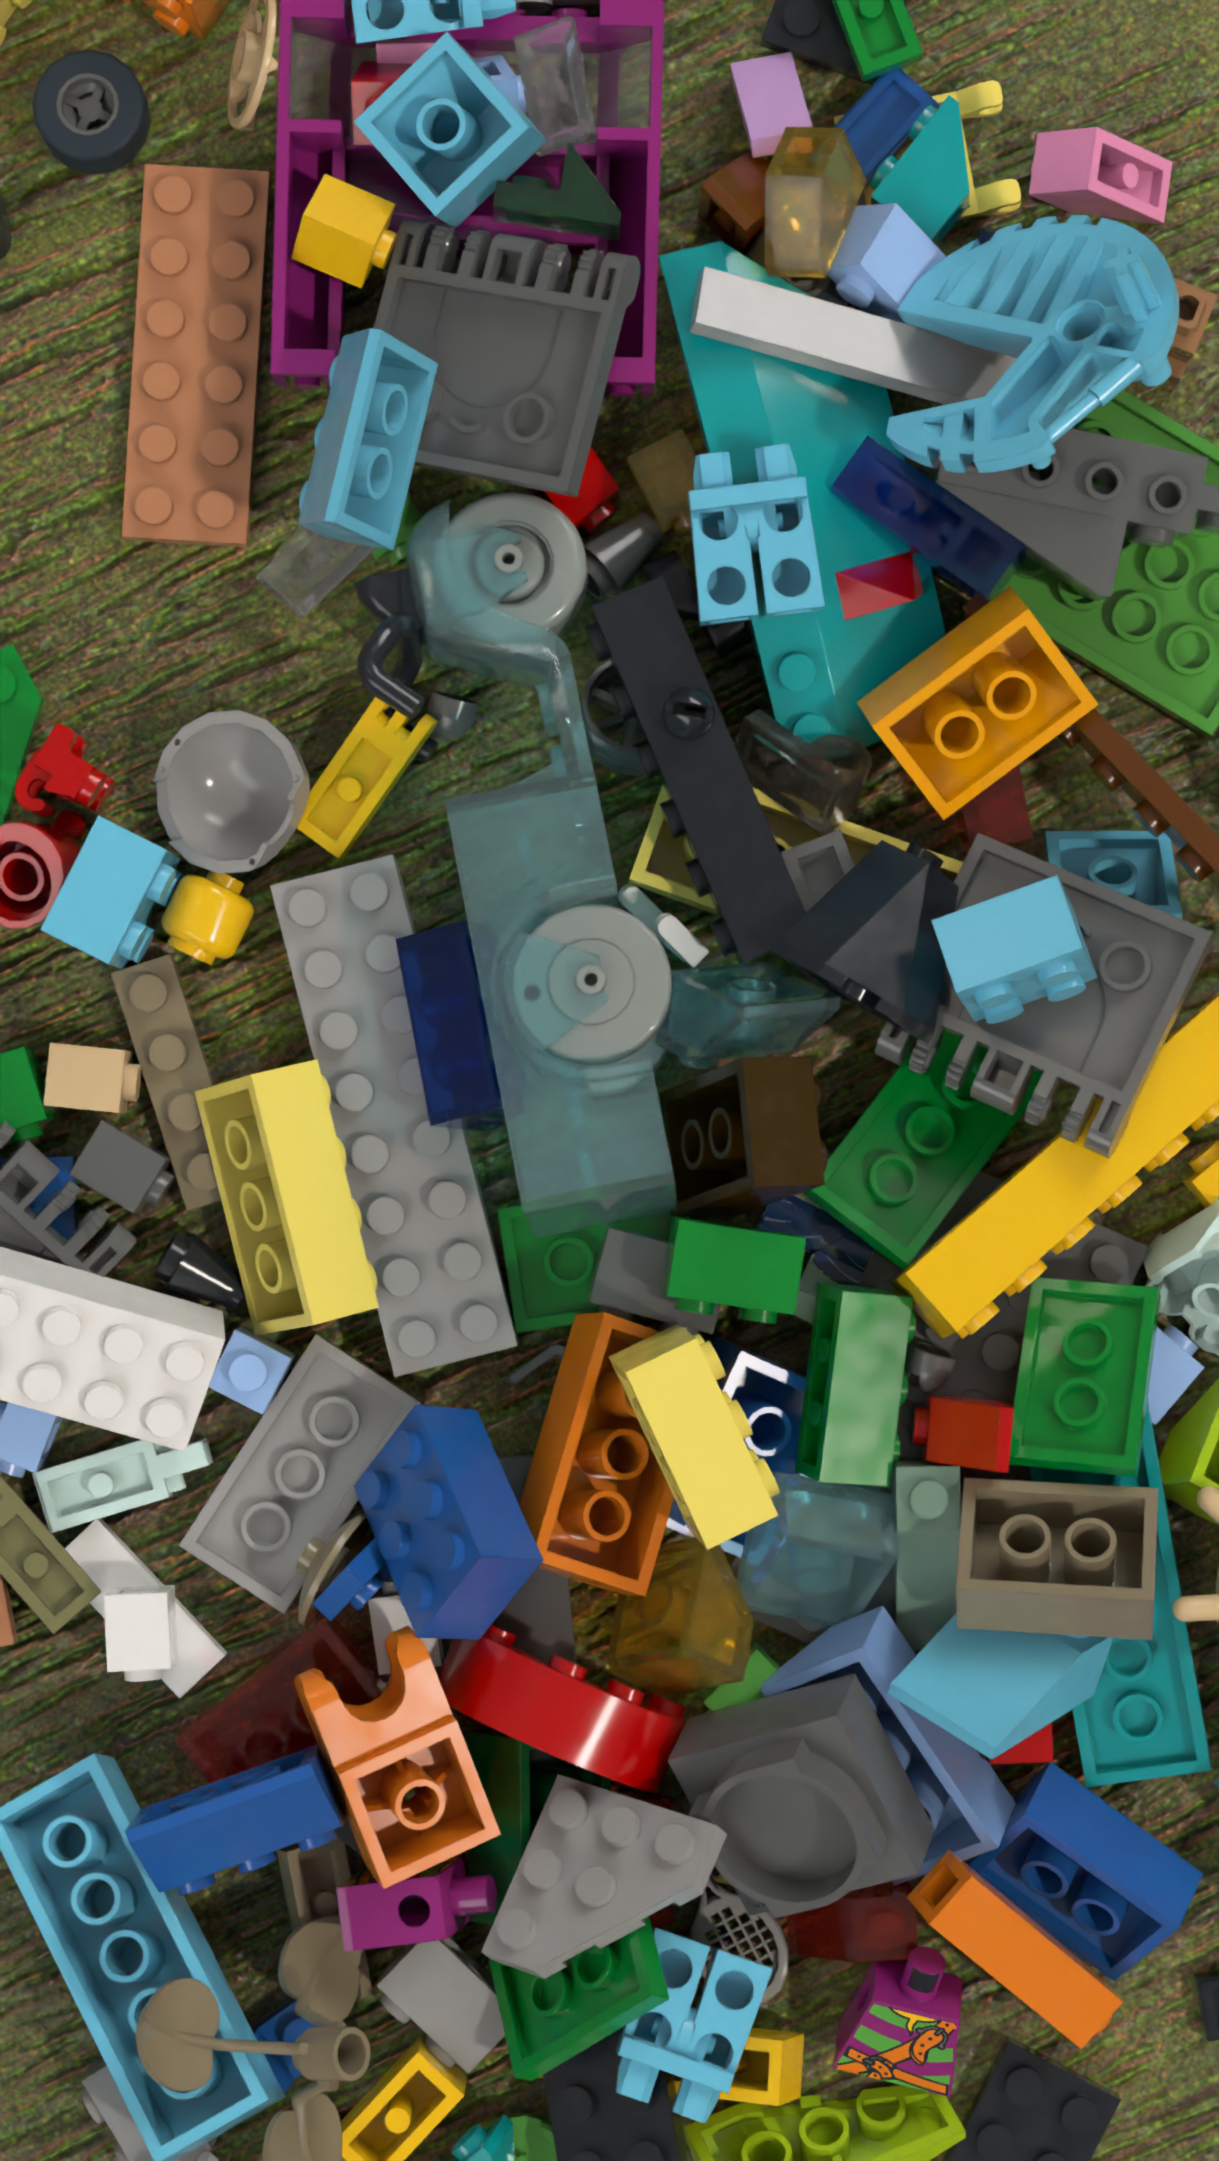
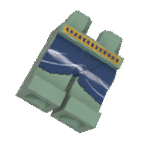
[753,1151,875,1324]

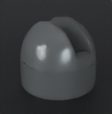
[426,691,479,739]
[904,1340,957,1392]

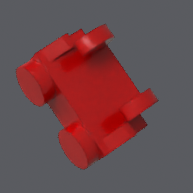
[15,723,115,818]

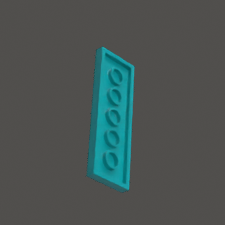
[1029,1400,1212,1788]

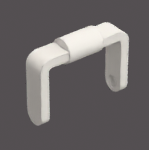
[618,884,709,968]

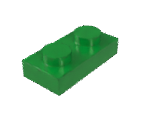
[832,0,923,82]

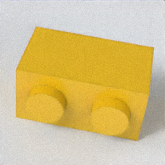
[340,2035,467,2161]

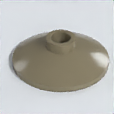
[295,1513,370,1628]

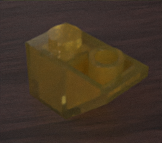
[765,127,867,278]

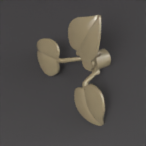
[136,1915,370,2161]

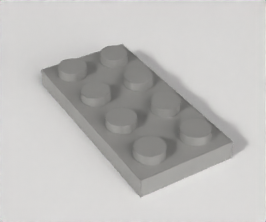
[179,1333,422,1614]

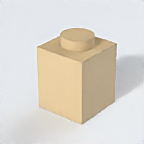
[43,1043,141,1113]

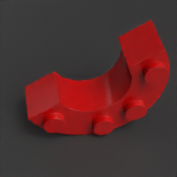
[438,1624,687,1793]

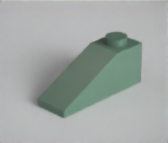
[892,1460,961,1651]

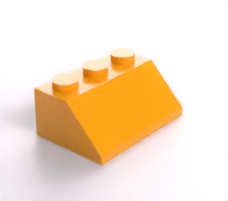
[856,587,1099,820]

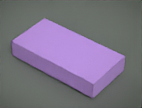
[730,52,815,158]

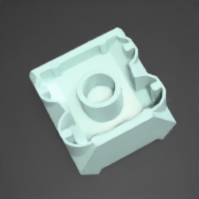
[1143,1196,1219,1357]

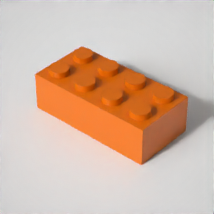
[519,1312,674,1597]

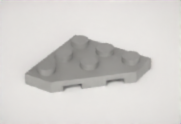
[481,1774,727,1979]

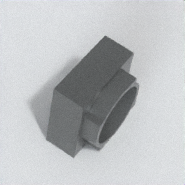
[668,1673,935,1919]

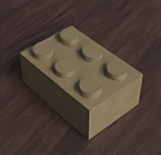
[956,1478,1158,1640]

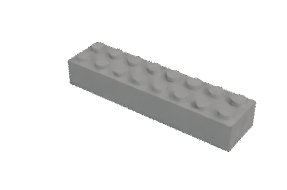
[270,854,519,1377]

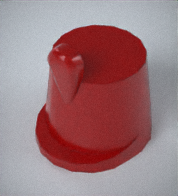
[0,810,86,928]

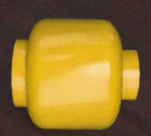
[161,870,254,966]

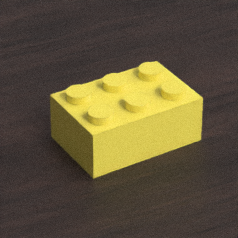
[609,1324,780,1550]

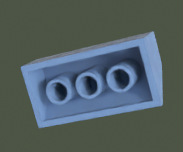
[760,1605,1016,1886]

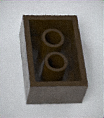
[659,1056,827,1217]

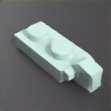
[32,1439,214,1533]

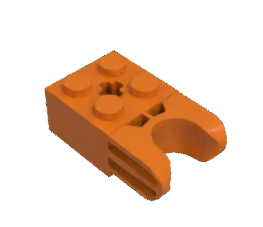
[294,1625,501,1889]

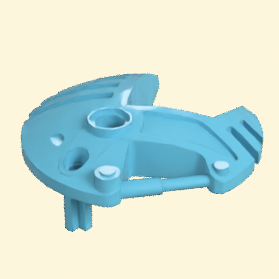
[886,215,1179,473]

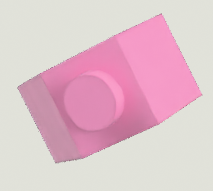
[1029,127,1173,224]

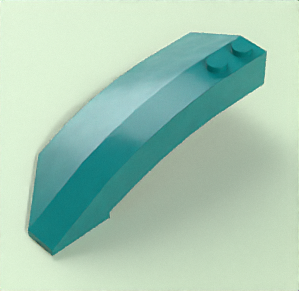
[658,240,946,769]

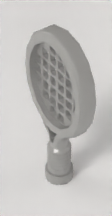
[690,1870,788,2004]

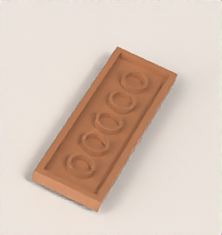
[122,164,272,548]

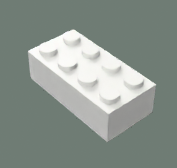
[0,1246,225,1452]

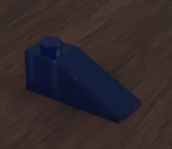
[830,435,1027,605]

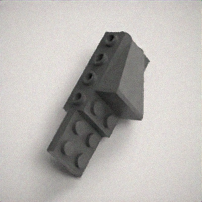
[922,428,1219,601]

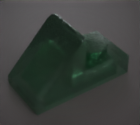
[493,142,622,241]

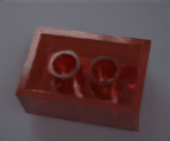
[175,1615,388,1783]

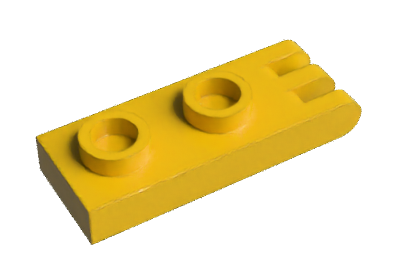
[297,697,438,859]

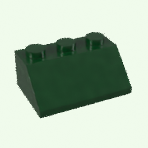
[468,1728,611,1925]

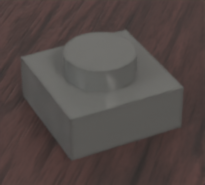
[780,829,855,912]

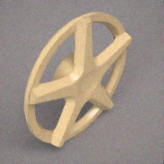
[227,0,280,131]

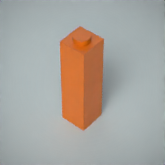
[907,1850,1123,2050]

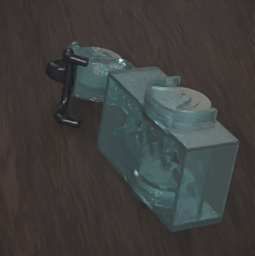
[355,492,677,1238]

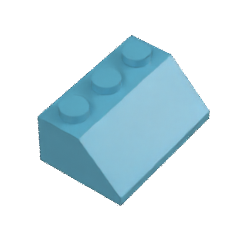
[298,328,438,551]

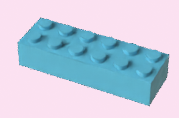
[0,1753,285,2161]

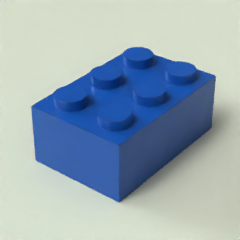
[354,1405,543,1640]

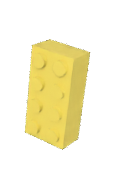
[194,1059,379,1336]

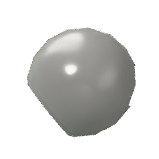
[153,710,310,874]

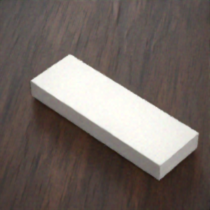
[65,1518,227,1698]

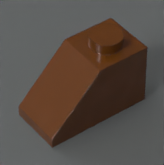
[698,150,797,256]

